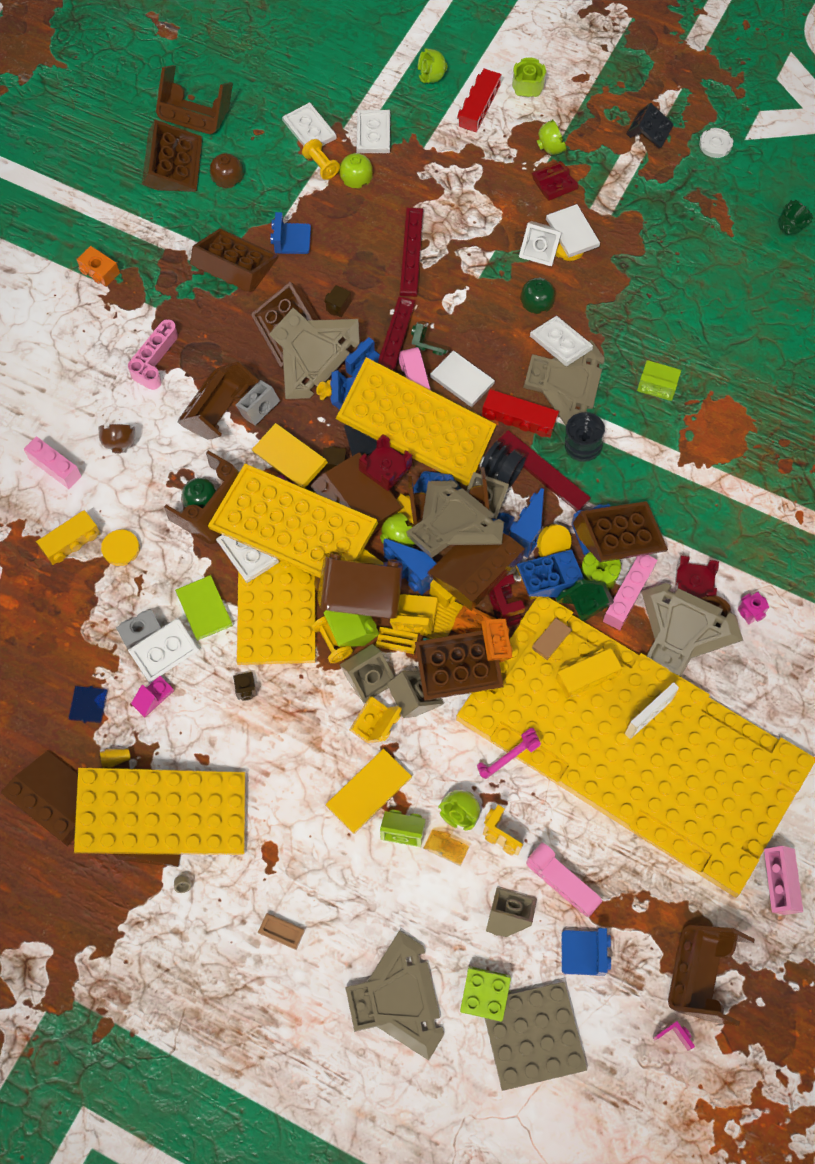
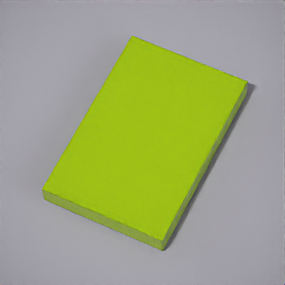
[175,575,233,641]

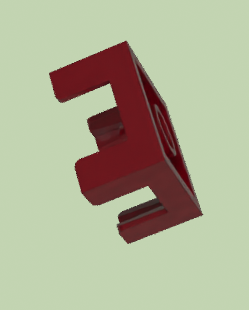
[359,434,413,491]
[674,555,719,599]
[488,574,525,627]

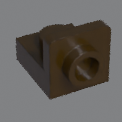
[233,672,257,701]

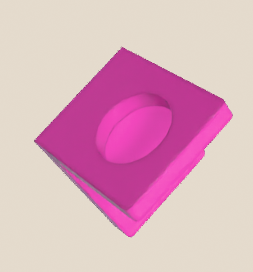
[653,1021,695,1051]

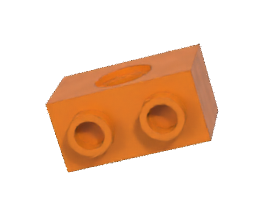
[77,246,120,287]

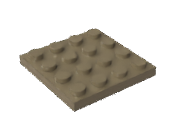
[484,982,587,1091]

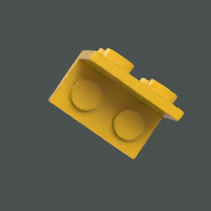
[390,594,438,634]

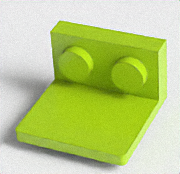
[637,360,681,401]
[460,966,511,1022]

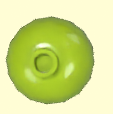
[418,49,447,83]
[537,119,567,155]
[340,153,373,188]
[380,513,415,548]
[438,790,480,831]

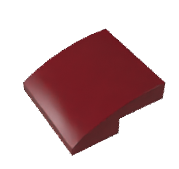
[532,161,578,201]

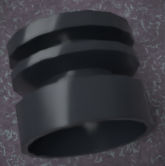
[565,412,605,462]
[480,440,527,489]

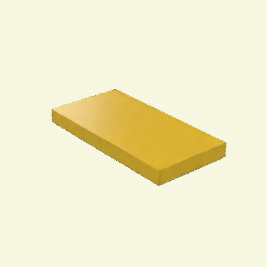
[251,423,328,489]
[325,749,412,834]

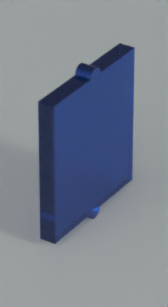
[68,686,108,724]

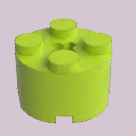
[512,57,546,97]
[581,552,621,590]

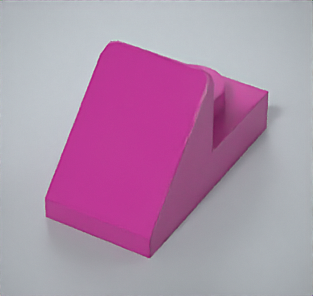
[131,676,174,718]

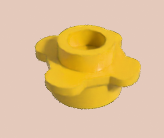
[316,380,332,400]

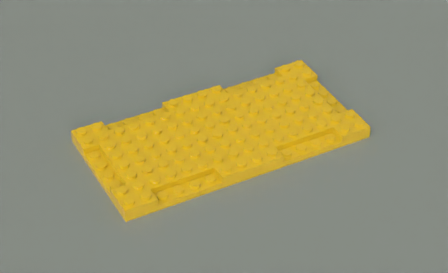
[456,597,815,898]

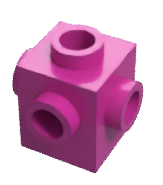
[737,592,769,625]

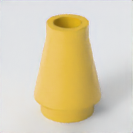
[100,748,130,768]

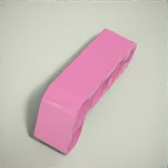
[128,320,178,390]
[399,347,430,390]
[526,842,602,917]

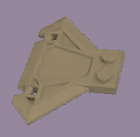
[269,308,359,399]
[523,340,605,426]
[406,481,504,558]
[641,583,744,677]
[345,931,444,1061]

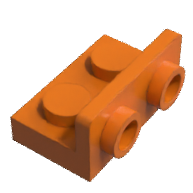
[452,606,496,634]
[481,619,513,662]

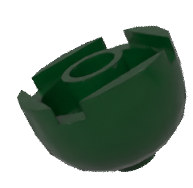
[520,277,555,314]
[181,477,217,509]

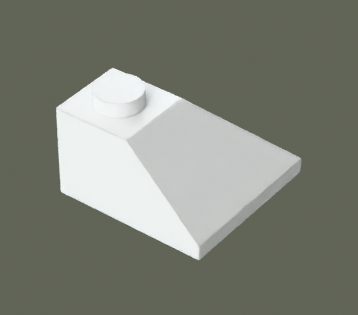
[519,221,562,266]

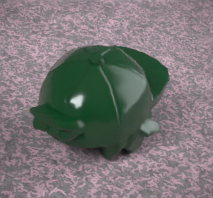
[779,200,814,234]

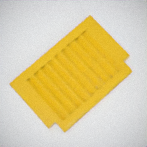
[420,601,463,639]

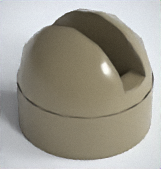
[174,874,191,893]

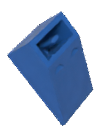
[509,488,544,558]
[383,539,437,595]
[517,550,584,597]

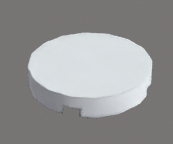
[699,128,733,158]

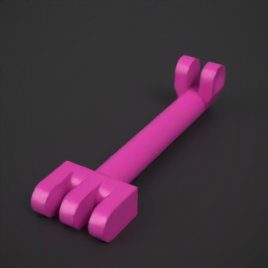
[477,728,541,779]

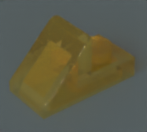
[423,830,470,867]

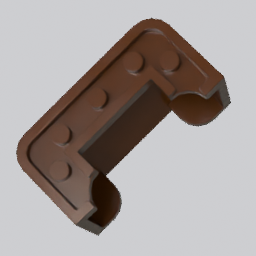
[317,551,403,619]

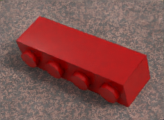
[457,68,502,133]
[482,389,559,438]

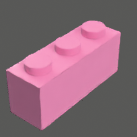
[24,436,82,489]
[764,846,803,915]

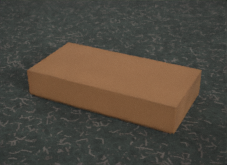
[532,618,572,660]
[258,913,305,950]

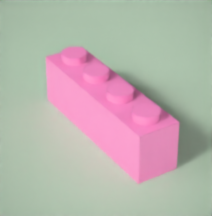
[603,555,657,630]

